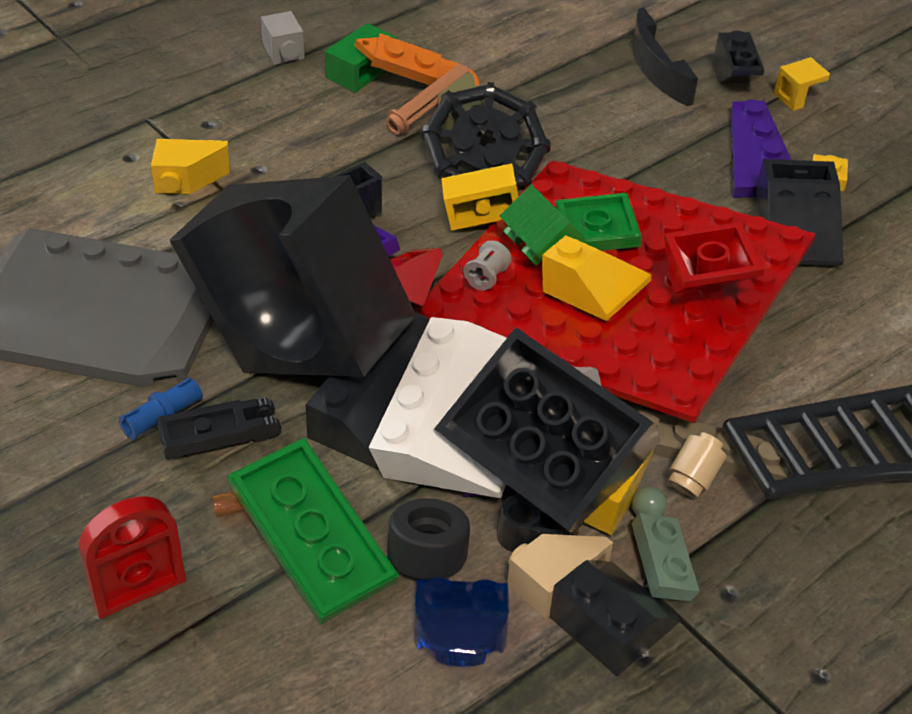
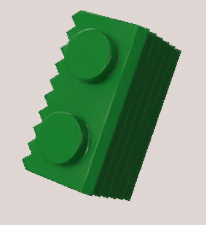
[500,184,584,266]

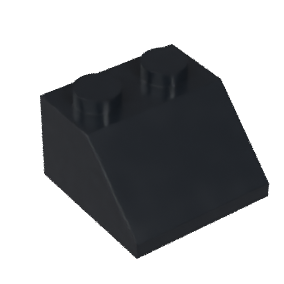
[549,560,680,677]

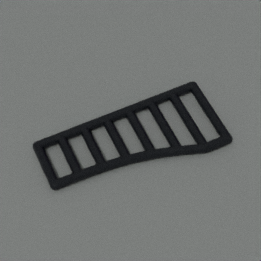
[722,384,912,499]

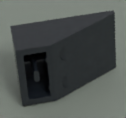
[755,159,844,265]

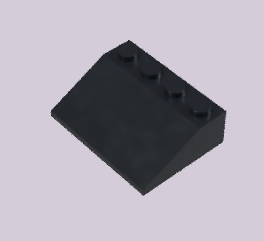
[434,327,661,533]

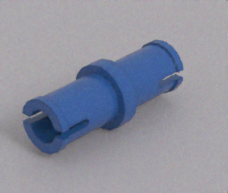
[119,377,203,440]

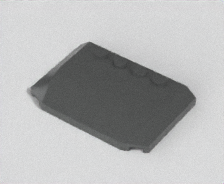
[0,228,214,387]

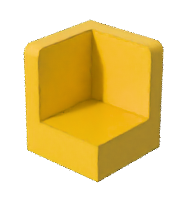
[774,57,830,111]

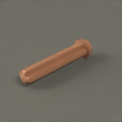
[386,63,470,135]

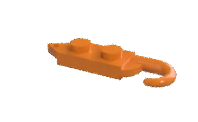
[354,33,480,86]

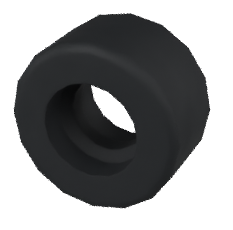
[388,498,470,580]

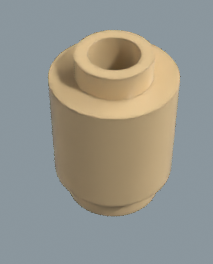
[667,432,727,499]

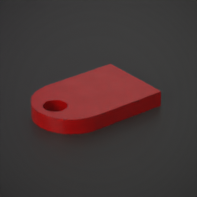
[79,496,186,619]

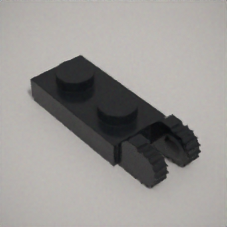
[156,397,282,459]

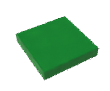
[555,193,642,251]

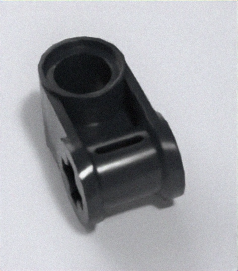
[497,494,584,552]

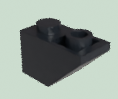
[712,30,765,83]

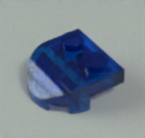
[414,577,509,667]

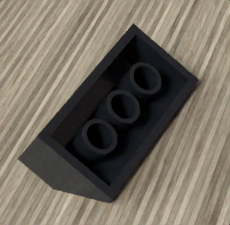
[306,312,429,470]

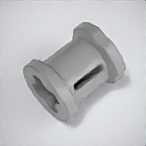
[463,240,512,291]

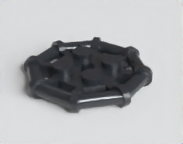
[420,82,551,189]

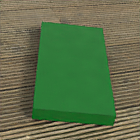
[227,437,399,625]

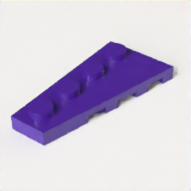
[730,100,792,198]

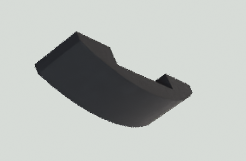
[633,8,698,106]

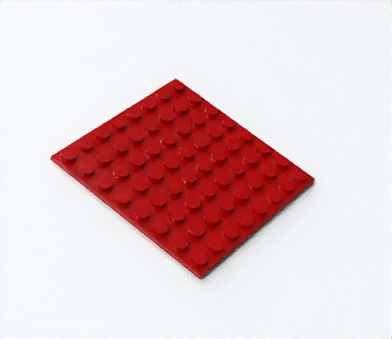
[414,160,816,423]

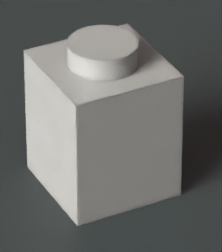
[261,11,304,64]

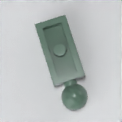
[631,486,700,602]

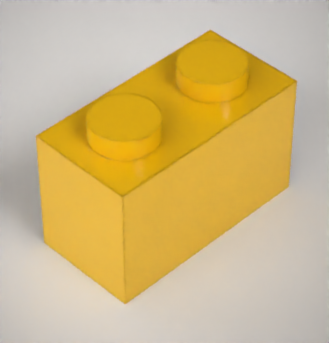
[441,164,519,231]

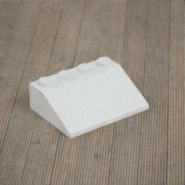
[369,317,506,498]

